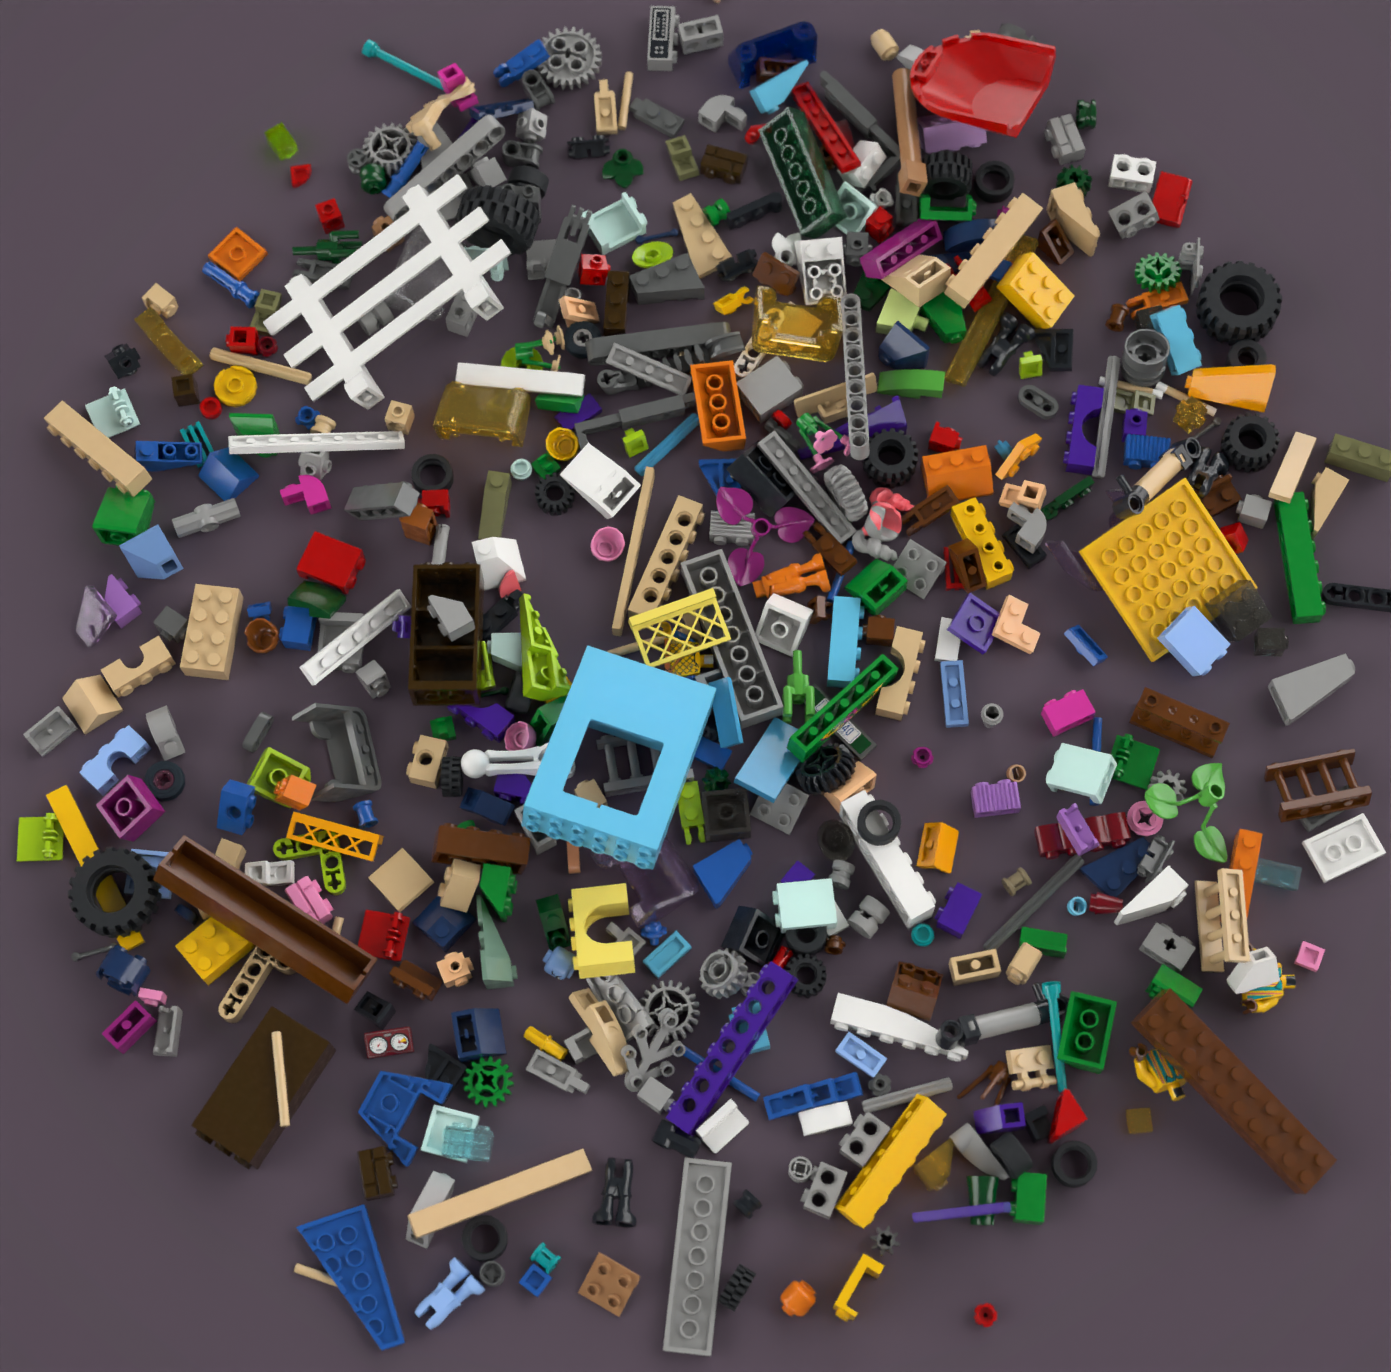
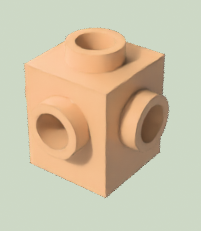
[436,952,474,988]

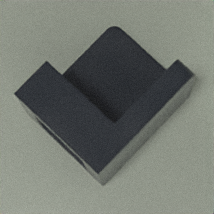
[1024,1105,1051,1143]

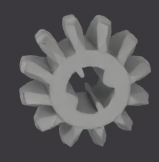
[1147,770,1187,801]

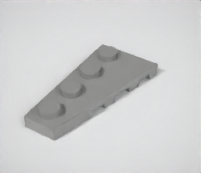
[586,975,655,1042]

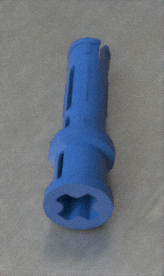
[382,141,429,198]
[202,261,260,309]

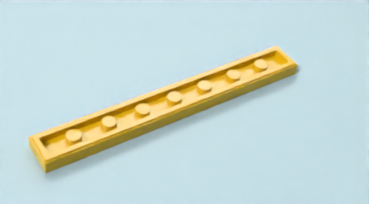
[46,785,145,952]

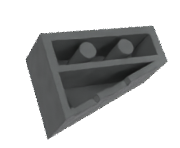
[629,253,705,305]

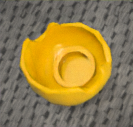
[546,427,580,461]

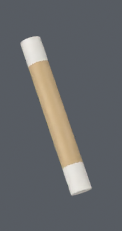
[1098,376,1164,399]
[1155,382,1217,417]

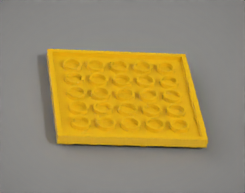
[1078,478,1258,662]

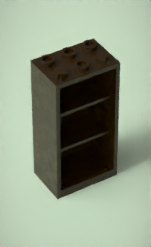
[408,562,484,706]
[191,1006,336,1170]

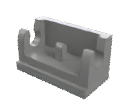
[23,706,78,757]
[153,1006,183,1057]

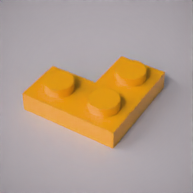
[995,433,1042,480]

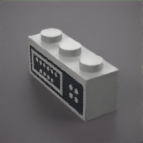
[647,6,679,71]

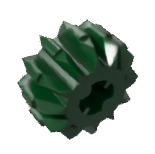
[1056,164,1092,197]

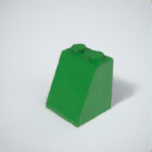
[92,487,155,546]

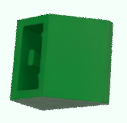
[844,559,908,616]
[480,863,518,922]
[1146,964,1203,1009]

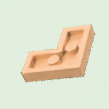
[991,595,1040,654]

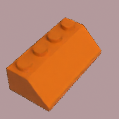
[690,360,746,452]

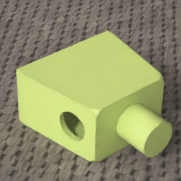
[876,289,929,335]

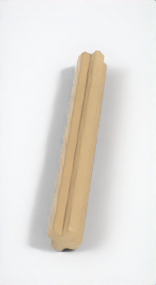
[210,347,312,385]

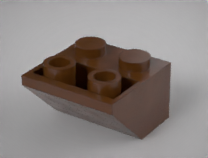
[886,961,943,1021]

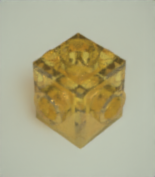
[1173,396,1208,434]

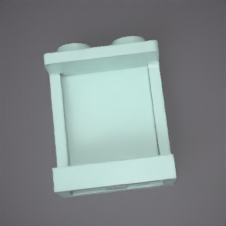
[582,192,648,255]
[1046,743,1117,804]
[772,878,837,933]

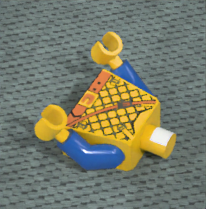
[656,622,713,681]

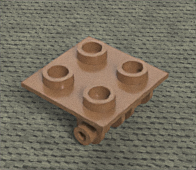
[578,1252,640,1317]

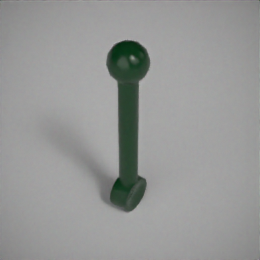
[481,687,509,697]

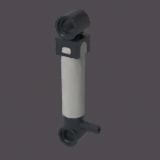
[935,982,1069,1050]

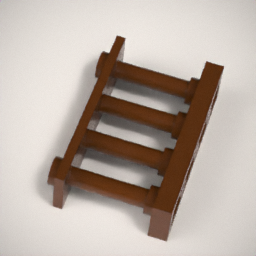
[1129,687,1230,758]
[1264,749,1372,823]

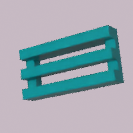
[180,421,214,468]

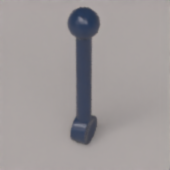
[636,229,679,245]

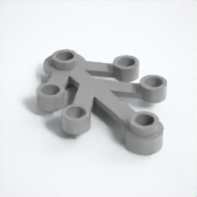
[621,1008,686,1092]

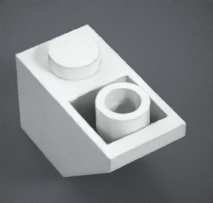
[1227,947,1280,994]

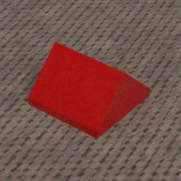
[1047,1089,1087,1144]

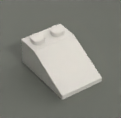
[1114,865,1188,925]

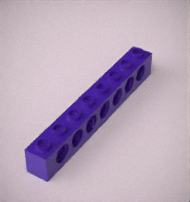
[666,961,799,1136]

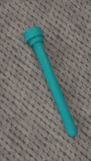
[362,39,444,91]
[1042,981,1067,1093]

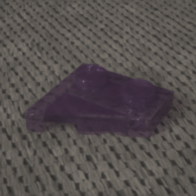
[76,585,117,647]

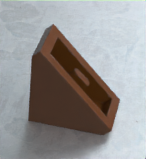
[1036,218,1075,265]

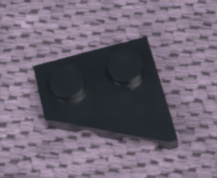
[1033,329,1074,371]
[422,1043,468,1107]

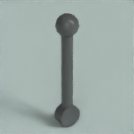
[1193,417,1222,439]
[71,942,118,962]

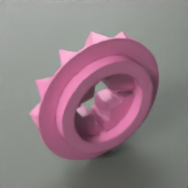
[1127,801,1163,837]

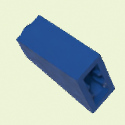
[692,839,753,909]

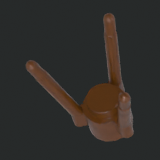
[957,1061,1011,1106]

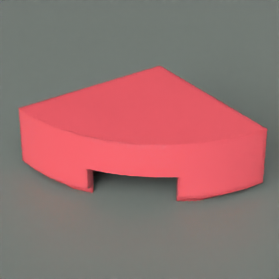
[499,569,522,599]

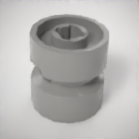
[358,301,394,336]
[847,895,890,939]

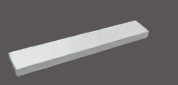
[455,362,585,397]
[299,589,411,685]

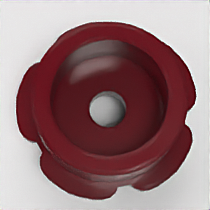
[257,336,278,357]

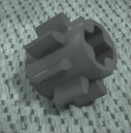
[870,1226,900,1256]

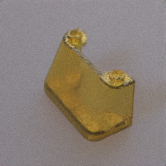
[752,285,843,362]
[433,381,531,447]

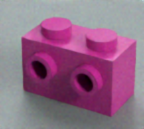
[1041,689,1096,737]

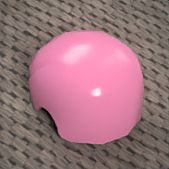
[590,526,625,562]
[504,721,537,751]

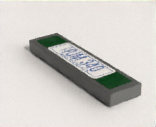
[803,683,877,762]

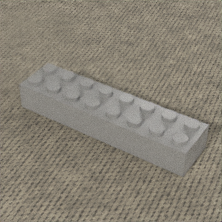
[680,549,784,729]

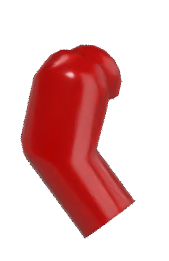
[745,123,772,144]

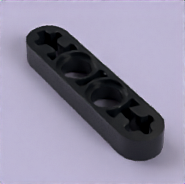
[1321,583,1391,612]

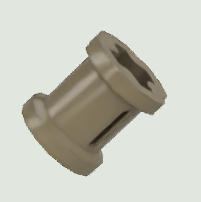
[1001,867,1032,897]

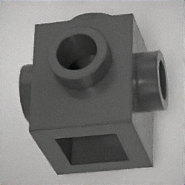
[842,232,872,267]

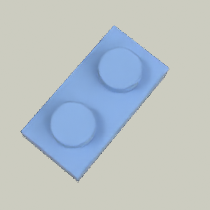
[835,1032,887,1078]

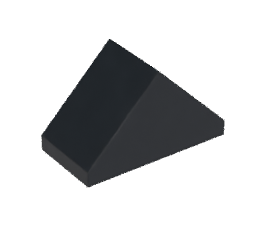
[354,991,396,1030]

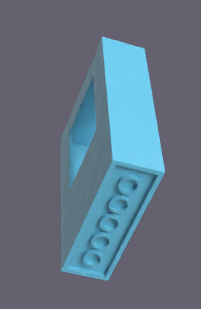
[522,645,716,870]

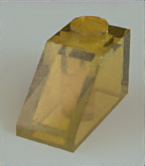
[912,1138,954,1192]

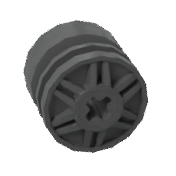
[1120,329,1170,387]

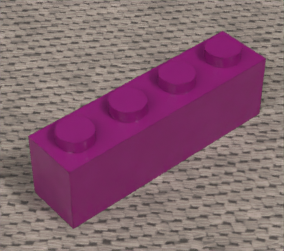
[859,218,943,279]

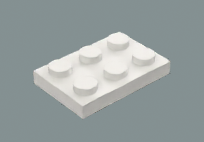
[1302,813,1386,883]

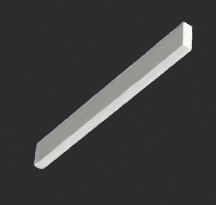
[228,431,405,454]

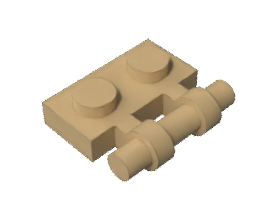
[1006,1045,1057,1092]

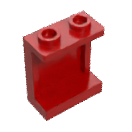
[296,531,366,595]

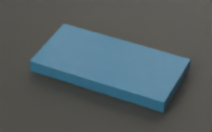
[734,717,800,803]

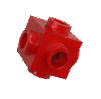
[578,254,611,285]

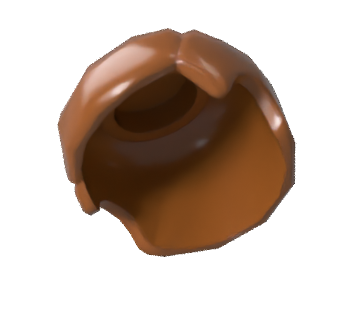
[244,618,279,654]

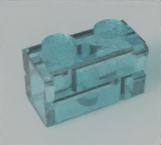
[442,1122,494,1162]

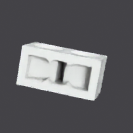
[1108,154,1156,194]

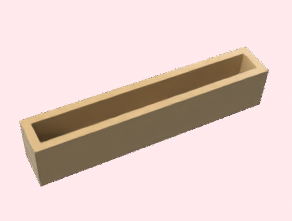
[944,193,1043,309]
[44,400,152,497]

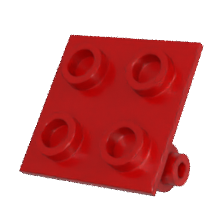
[358,909,411,962]

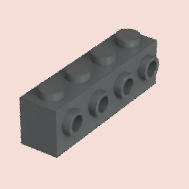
[344,481,420,521]

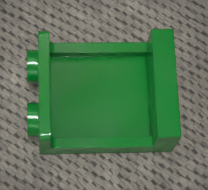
[919,193,977,221]

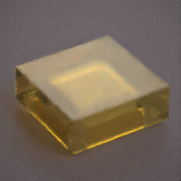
[1126,1108,1153,1134]

